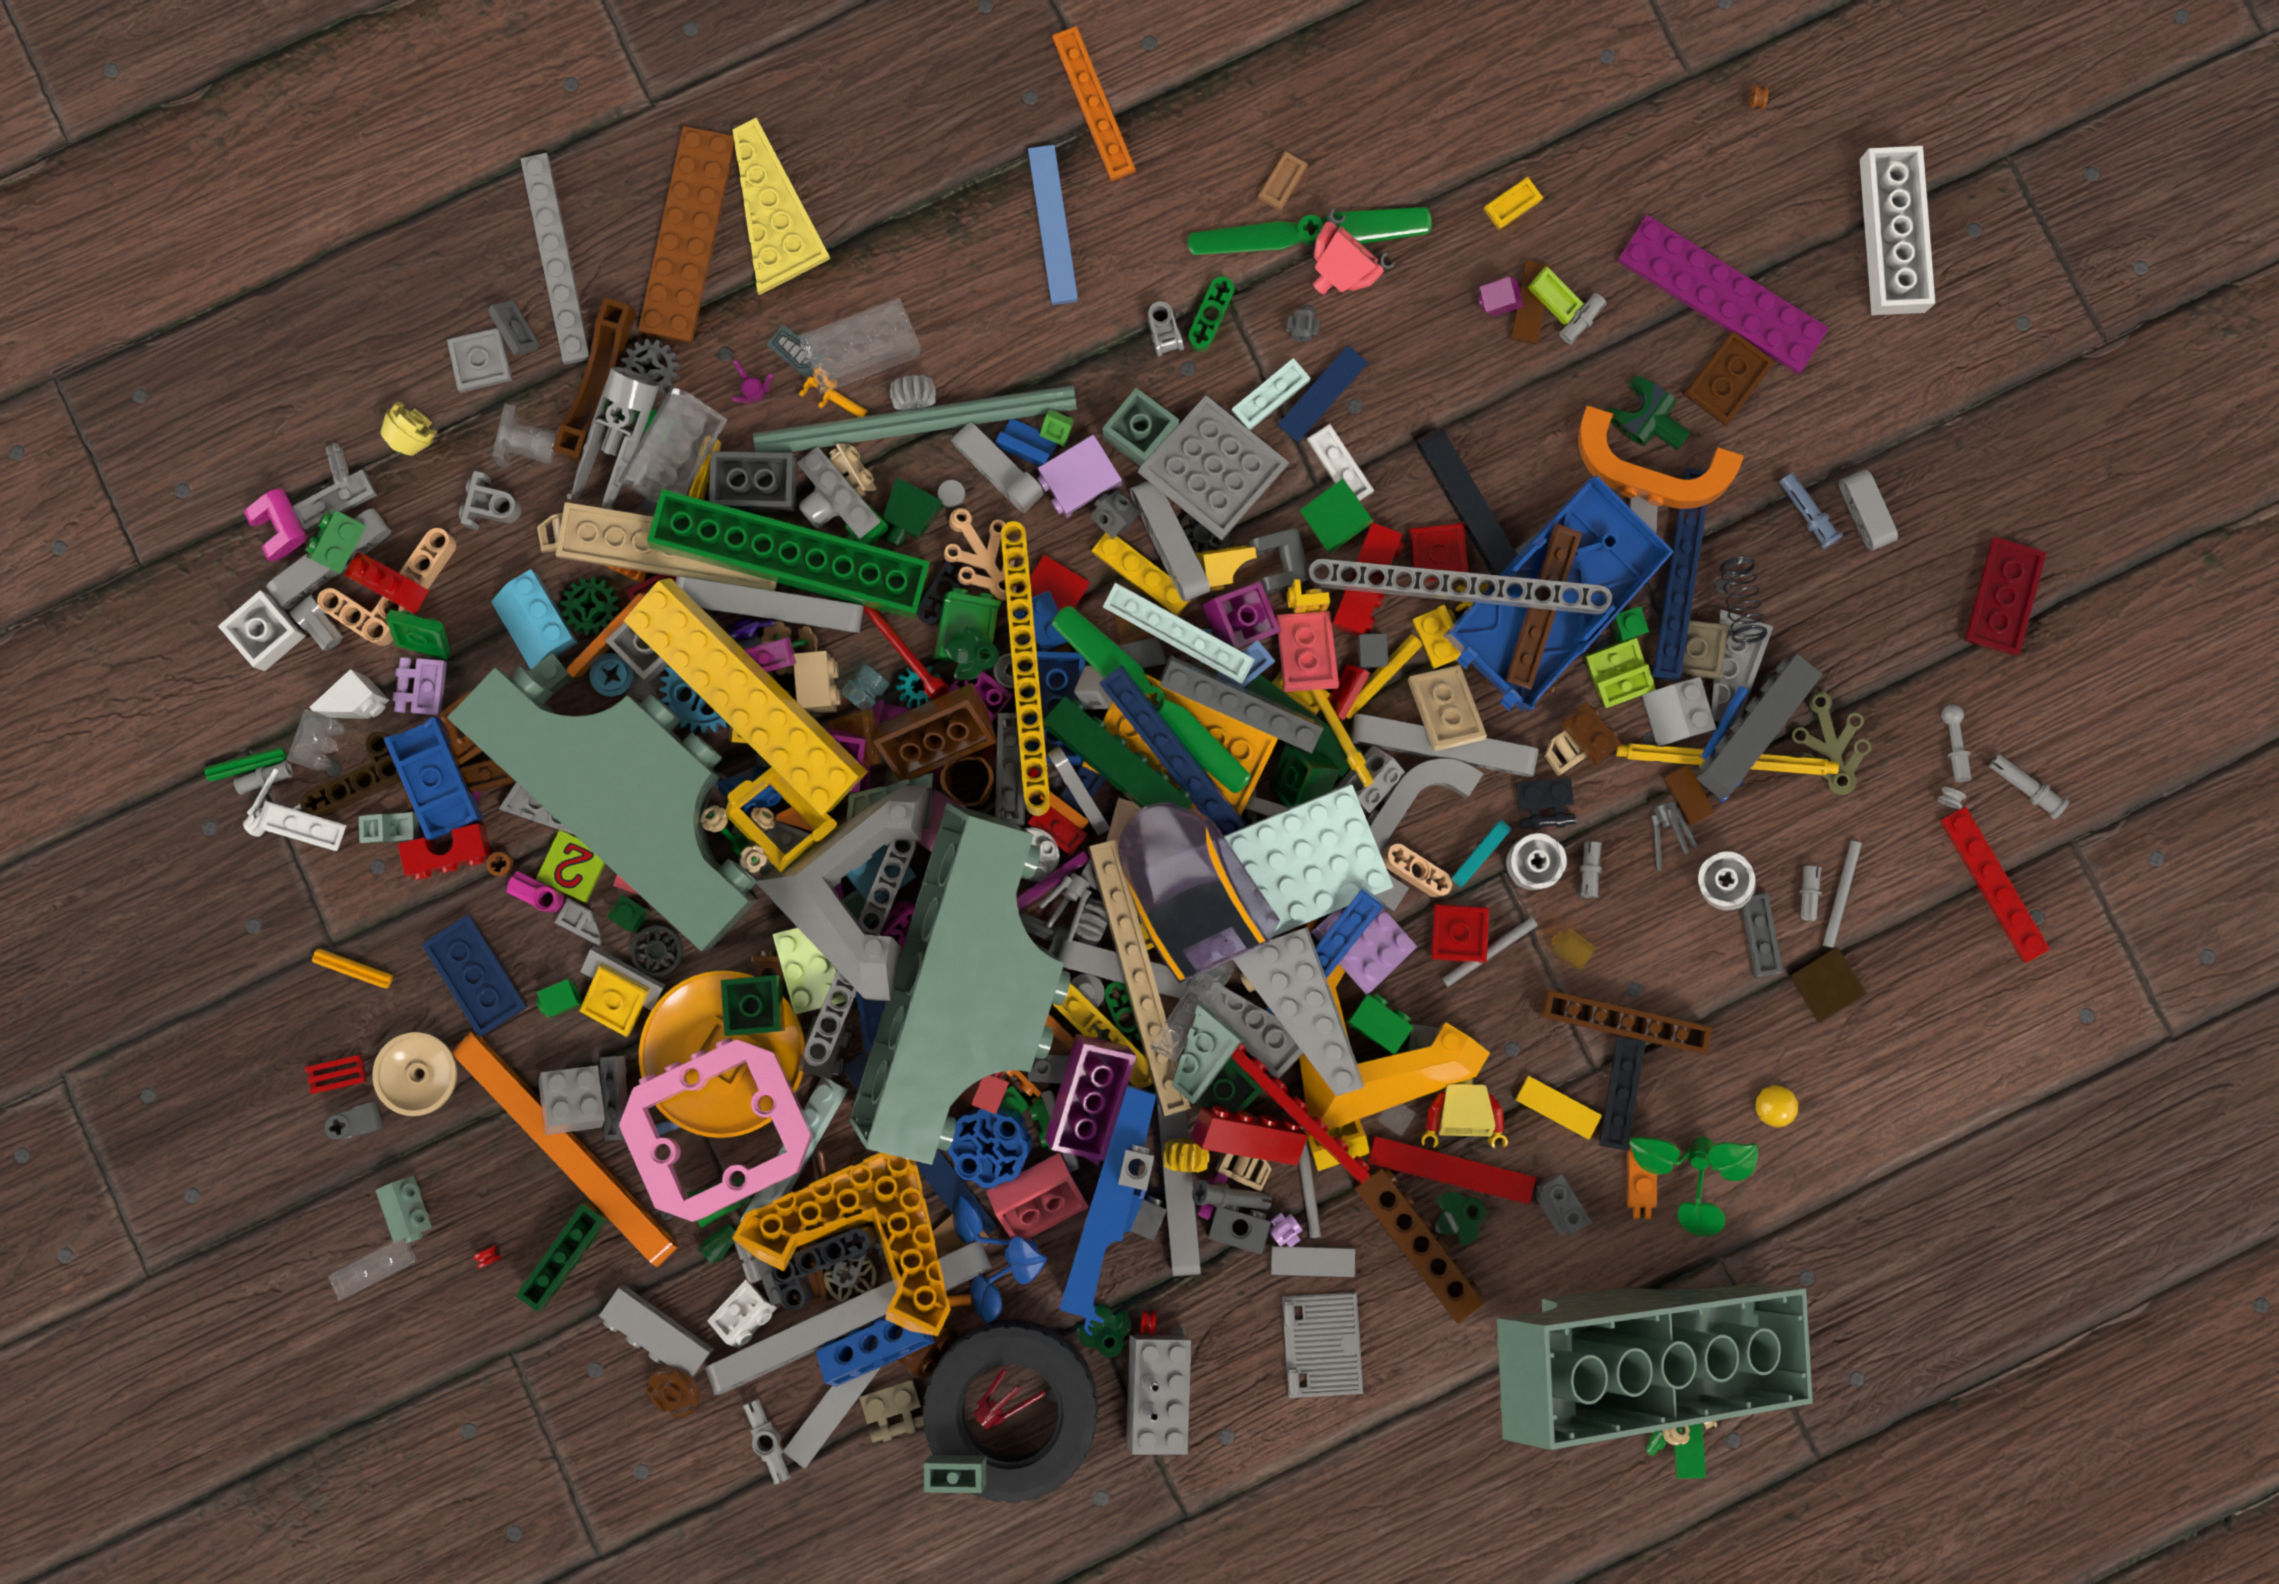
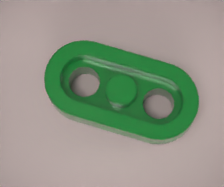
[1028,1095,1051,1151]

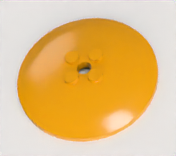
[639,971,806,1138]

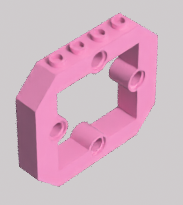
[619,1037,814,1222]

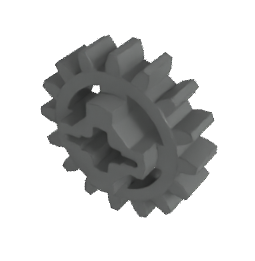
[621,339,681,399]

